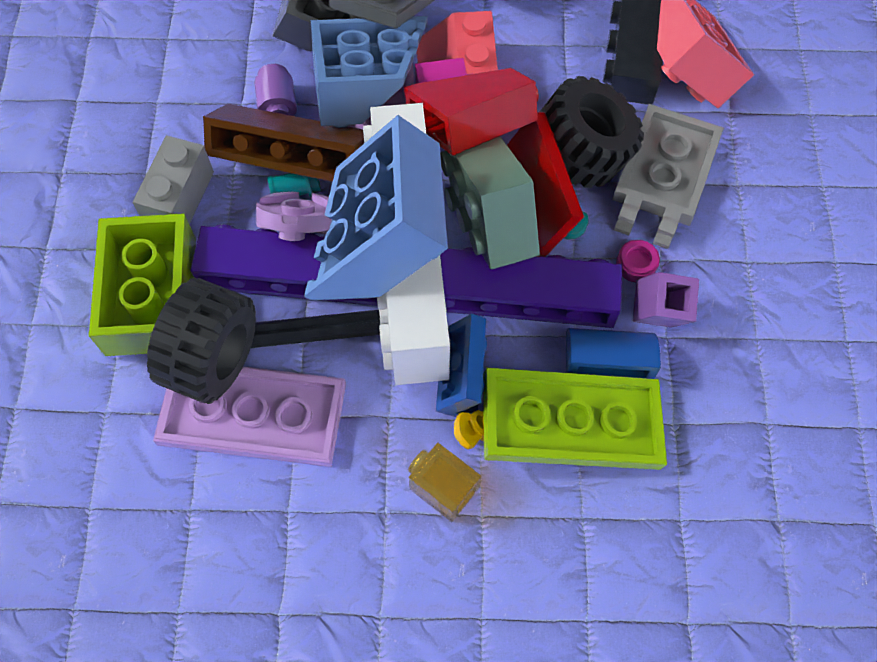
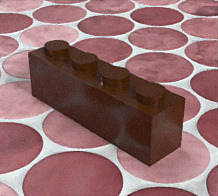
[203,104,364,182]

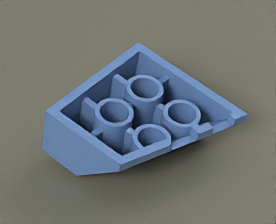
[311,16,427,128]
[304,115,448,300]

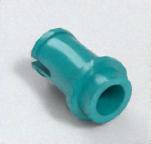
[268,173,321,197]

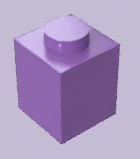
[632,272,699,328]

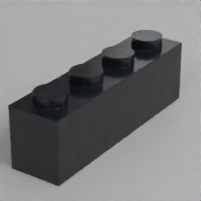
[602,0,662,105]

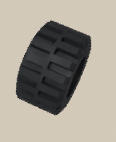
[540,76,644,188]
[147,278,256,404]

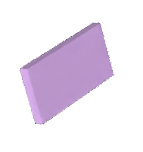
[153,367,346,467]

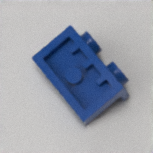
[436,313,487,417]

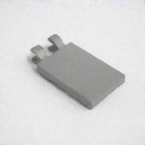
[612,104,724,249]

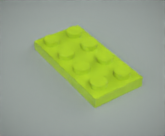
[483,368,667,470]

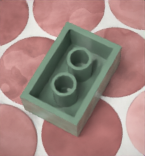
[440,136,540,269]

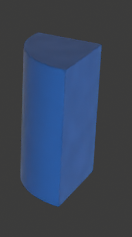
[566,328,661,379]

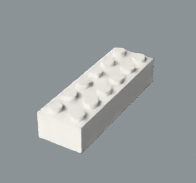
[363,103,450,385]

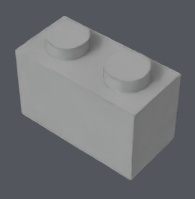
[132,135,214,224]

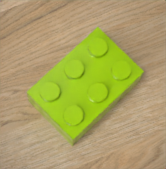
[89,214,196,356]

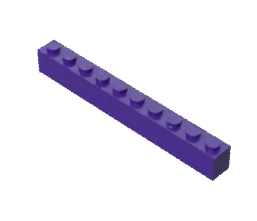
[191,224,622,328]

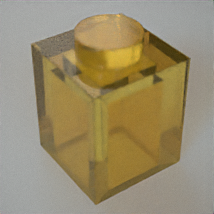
[408,442,482,522]

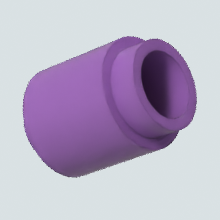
[254,64,297,116]

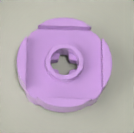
[256,192,332,241]

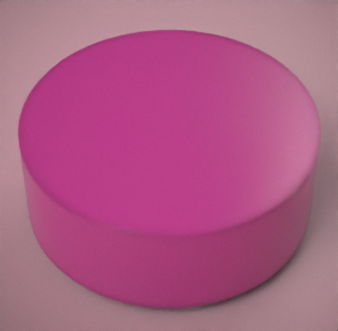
[616,240,660,283]

